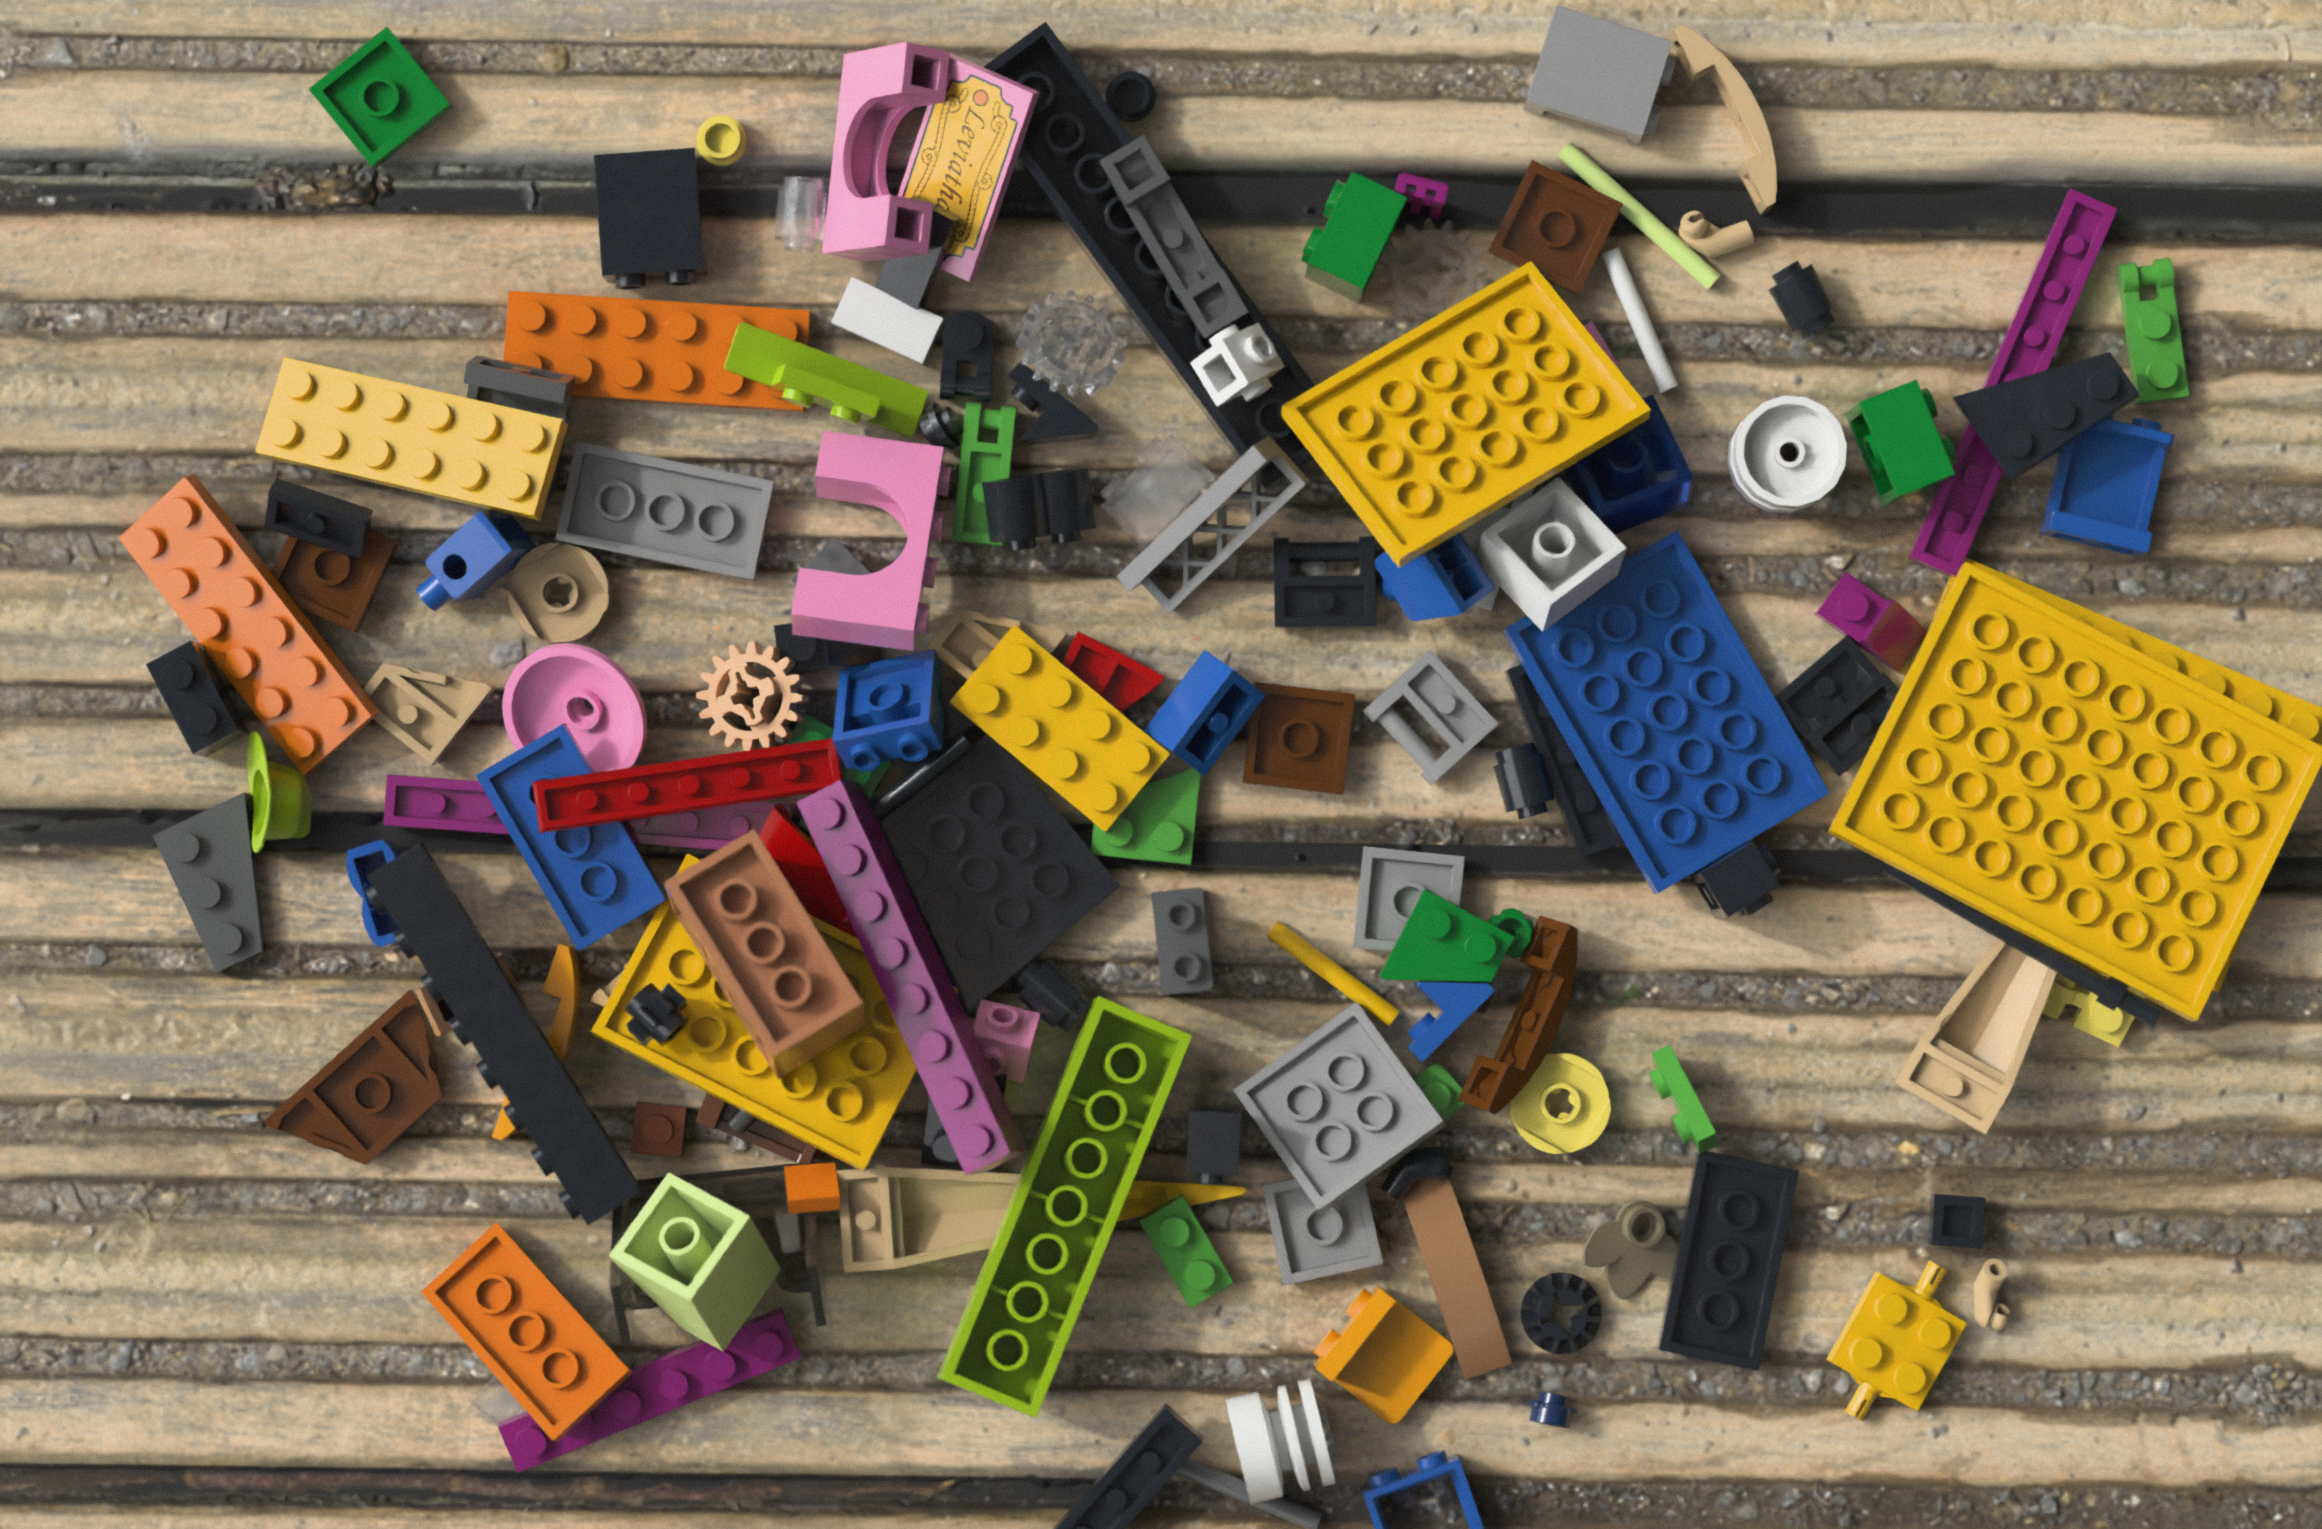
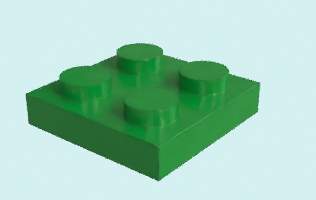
[309,26,453,170]

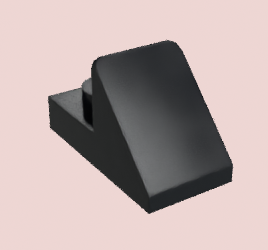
[1008,361,1099,445]
[774,623,881,675]

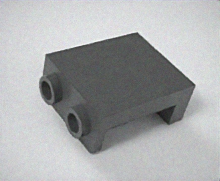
[463,355,576,501]
[1151,887,1213,995]

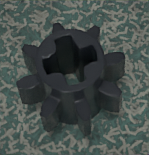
[625,983,689,1046]

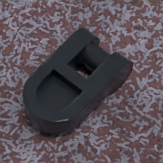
[940,311,994,402]

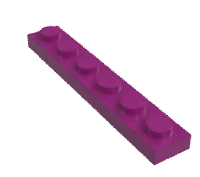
[498,1307,801,1473]

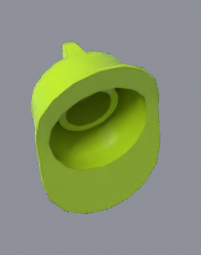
[247,732,312,853]

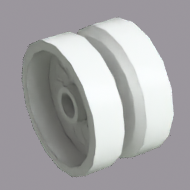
[1727,395,1847,513]

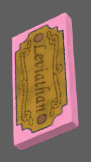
[898,53,1040,282]

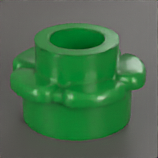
[1487,908,1534,958]

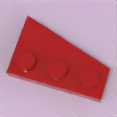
[759,802,858,938]

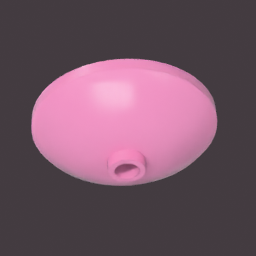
[502,643,647,773]

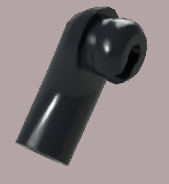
[1380,1147,1455,1202]

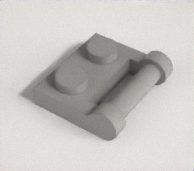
[1362,650,1498,786]

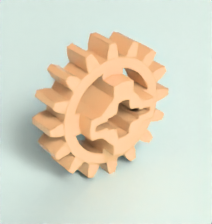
[696,642,809,751]

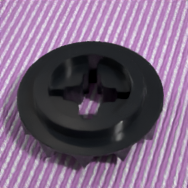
[1521,1272,1602,1354]

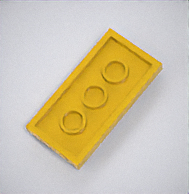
[949,624,1170,833]

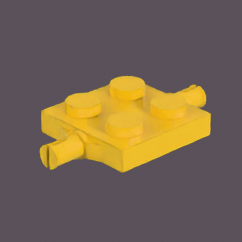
[1826,1261,1967,1422]

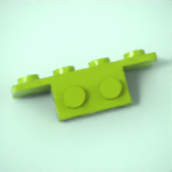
[724,322,928,437]

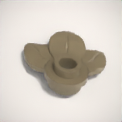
[1583,1199,1677,1300]

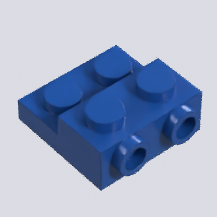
[833,649,945,772]

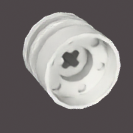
[1226,1379,1336,1504]

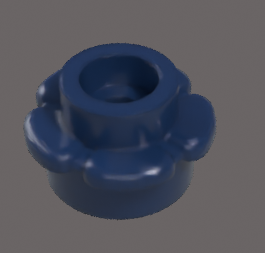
[1527,1391,1577,1429]

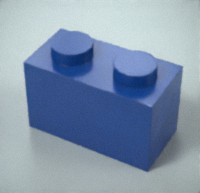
[1144,650,1266,776]

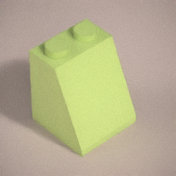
[609,1173,781,1352]

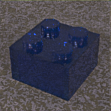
[1564,394,1695,535]

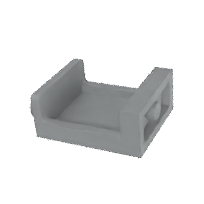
[1523,5,1677,145]

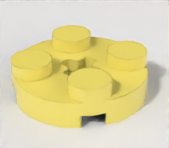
[1509,1053,1611,1154]

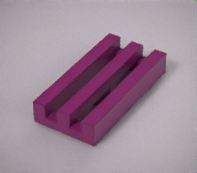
[1394,173,1449,220]

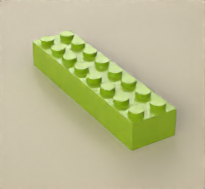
[937,996,1192,1418]

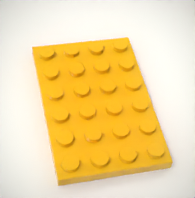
[1281,261,1651,568]
[591,853,958,1172]

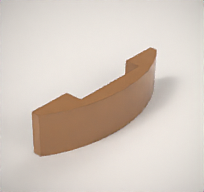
[1403,1179,1512,1380]

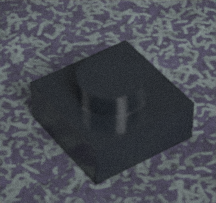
[1928,1193,1985,1249]

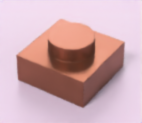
[630,1101,689,1158]

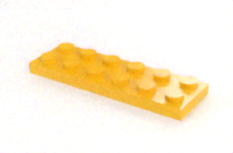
[255,357,568,521]

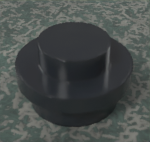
[1106,71,1156,123]
[919,402,963,450]

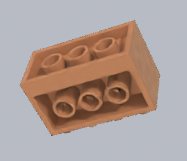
[664,829,865,1079]

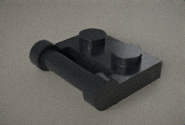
[1273,536,1376,628]

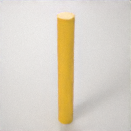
[1266,920,1400,1027]

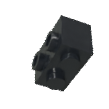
[1689,842,1781,918]

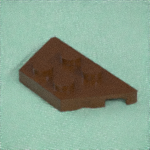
[264,990,445,1165]

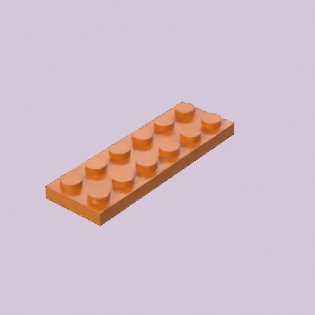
[503,291,811,413]
[119,474,380,776]

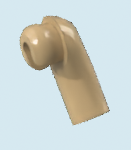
[1679,211,1754,258]
[1973,1258,2010,1331]

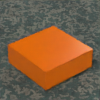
[784,1162,840,1214]

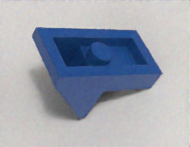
[1406,982,1495,1062]

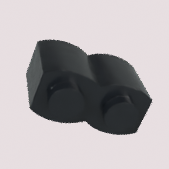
[982,468,1096,551]

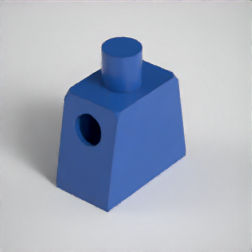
[416,510,537,611]
[1375,532,1495,621]

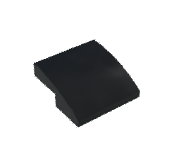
[1775,635,1899,776]

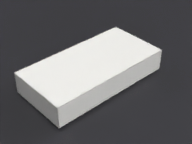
[831,277,944,366]

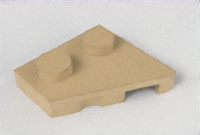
[927,608,1067,680]
[363,663,495,766]

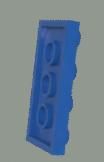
[475,724,668,951]

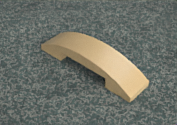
[1668,24,1777,215]

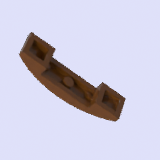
[1458,916,1578,1115]

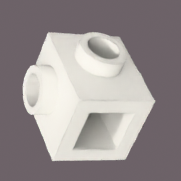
[1191,323,1285,406]

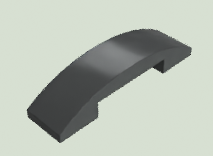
[1100,135,1248,338]

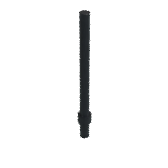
[1883,864,2163,1028]

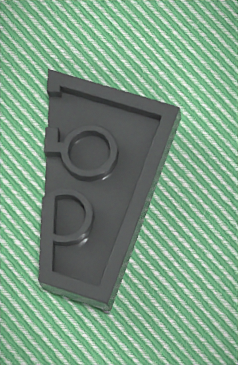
[153,792,266,973]

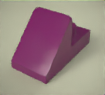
[1814,572,1927,673]

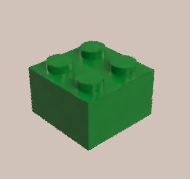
[1301,171,1407,304]
[1845,379,1957,507]

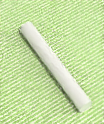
[1601,247,1679,394]

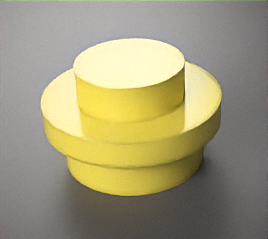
[696,115,747,167]

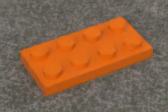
[421,1222,633,1443]

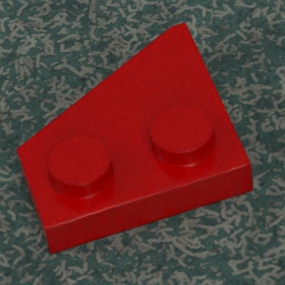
[1062,631,1165,713]

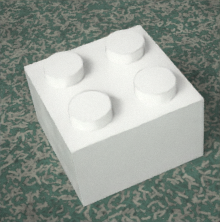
[1476,476,1627,632]

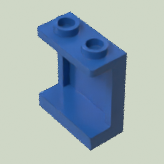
[2040,415,2175,557]

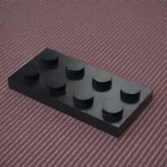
[1657,1151,1799,1371]

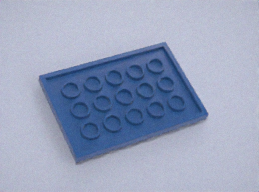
[1502,530,1830,894]

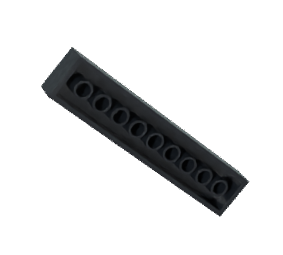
[984,21,1315,493]

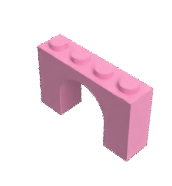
[822,42,950,262]
[791,430,952,651]

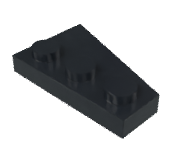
[1953,352,2139,483]

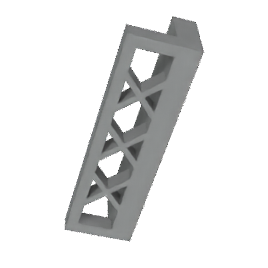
[1117,436,1310,614]

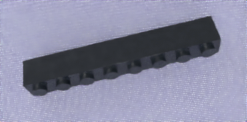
[365,842,641,1225]

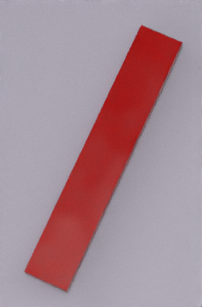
[532,738,843,834]

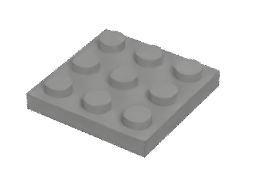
[1233,1002,1446,1215]

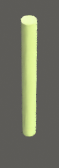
[1557,142,1721,290]

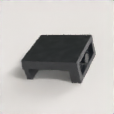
[594,148,708,290]

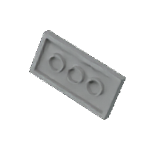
[555,441,775,582]

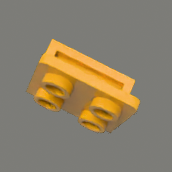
[1314,1284,1453,1424]

